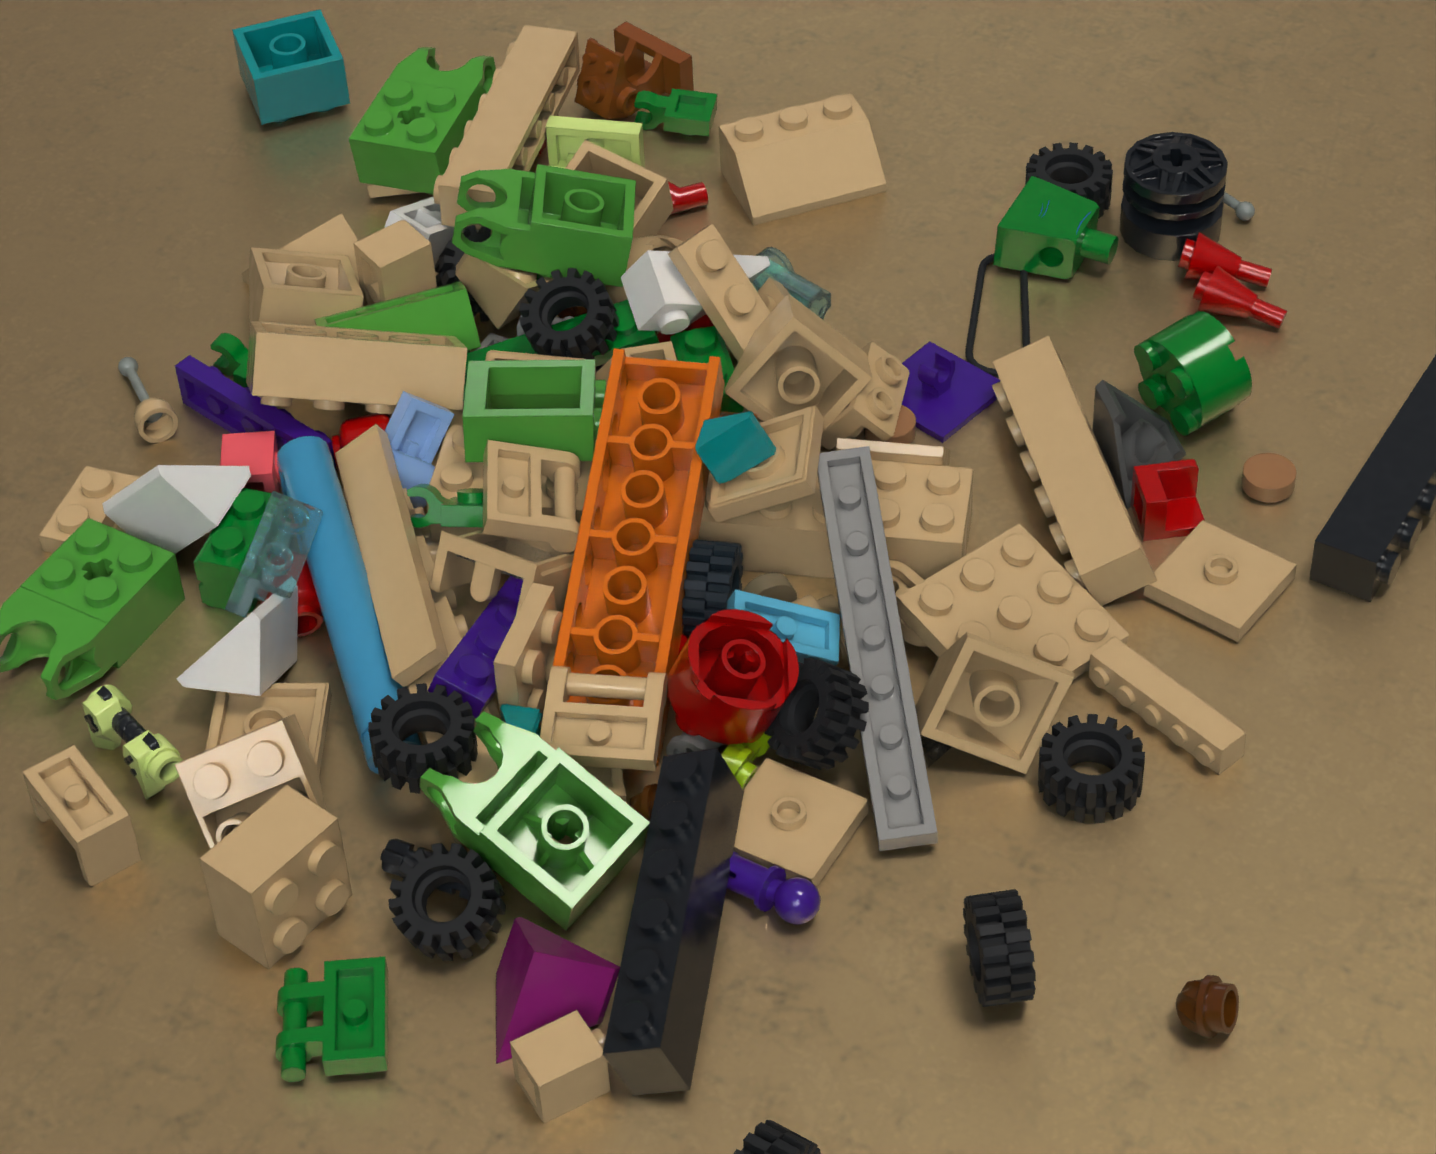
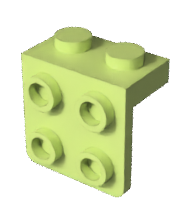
[546,115,645,168]

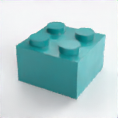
[232,9,350,125]

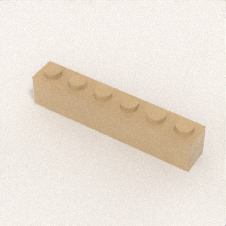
[433,25,580,232]
[992,335,1157,606]

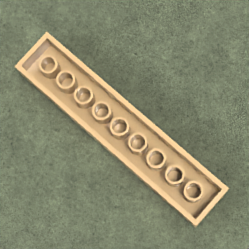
[426,425,973,580]

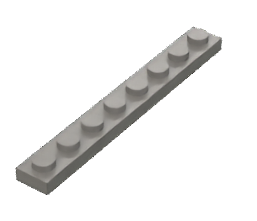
[817,446,938,851]

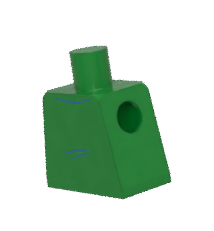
[993,176,1119,279]

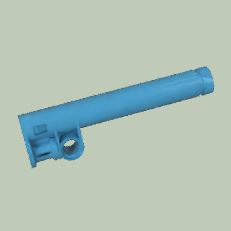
[277,436,421,774]

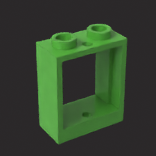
[462,359,606,462]

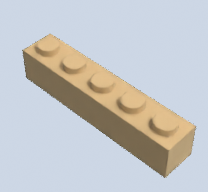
[1088,636,1247,774]

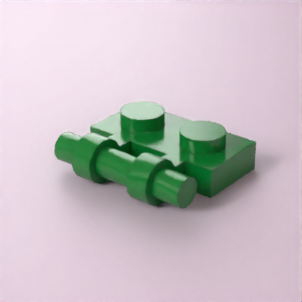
[275,956,388,1082]

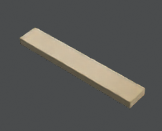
[335,424,449,687]

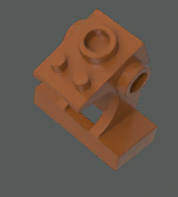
[574,21,694,120]

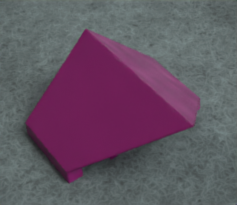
[496,917,620,1064]

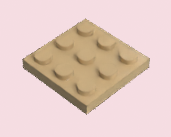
[896,523,1130,680]

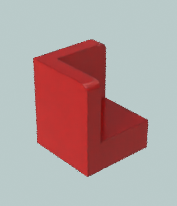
[1131,459,1205,542]

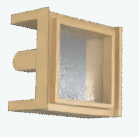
[430,529,575,617]

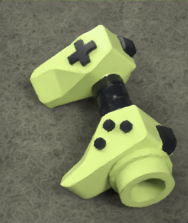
[82,685,183,800]

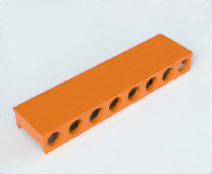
[541,348,725,766]

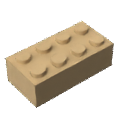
[246,321,467,414]

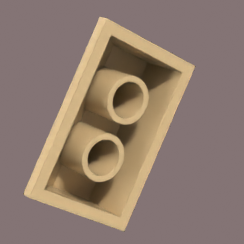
[719,93,886,226]

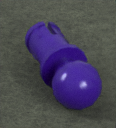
[727,851,821,925]

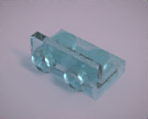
[225,491,323,618]

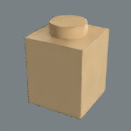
[510,1010,611,1123]

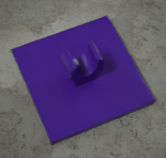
[902,341,1000,443]

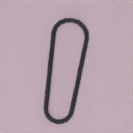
[965,254,1030,377]

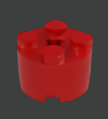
[667,609,799,744]

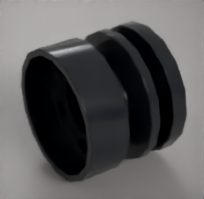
[1119,132,1228,261]

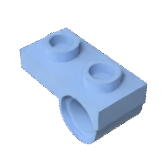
[385,391,455,508]

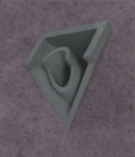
[1092,380,1186,510]

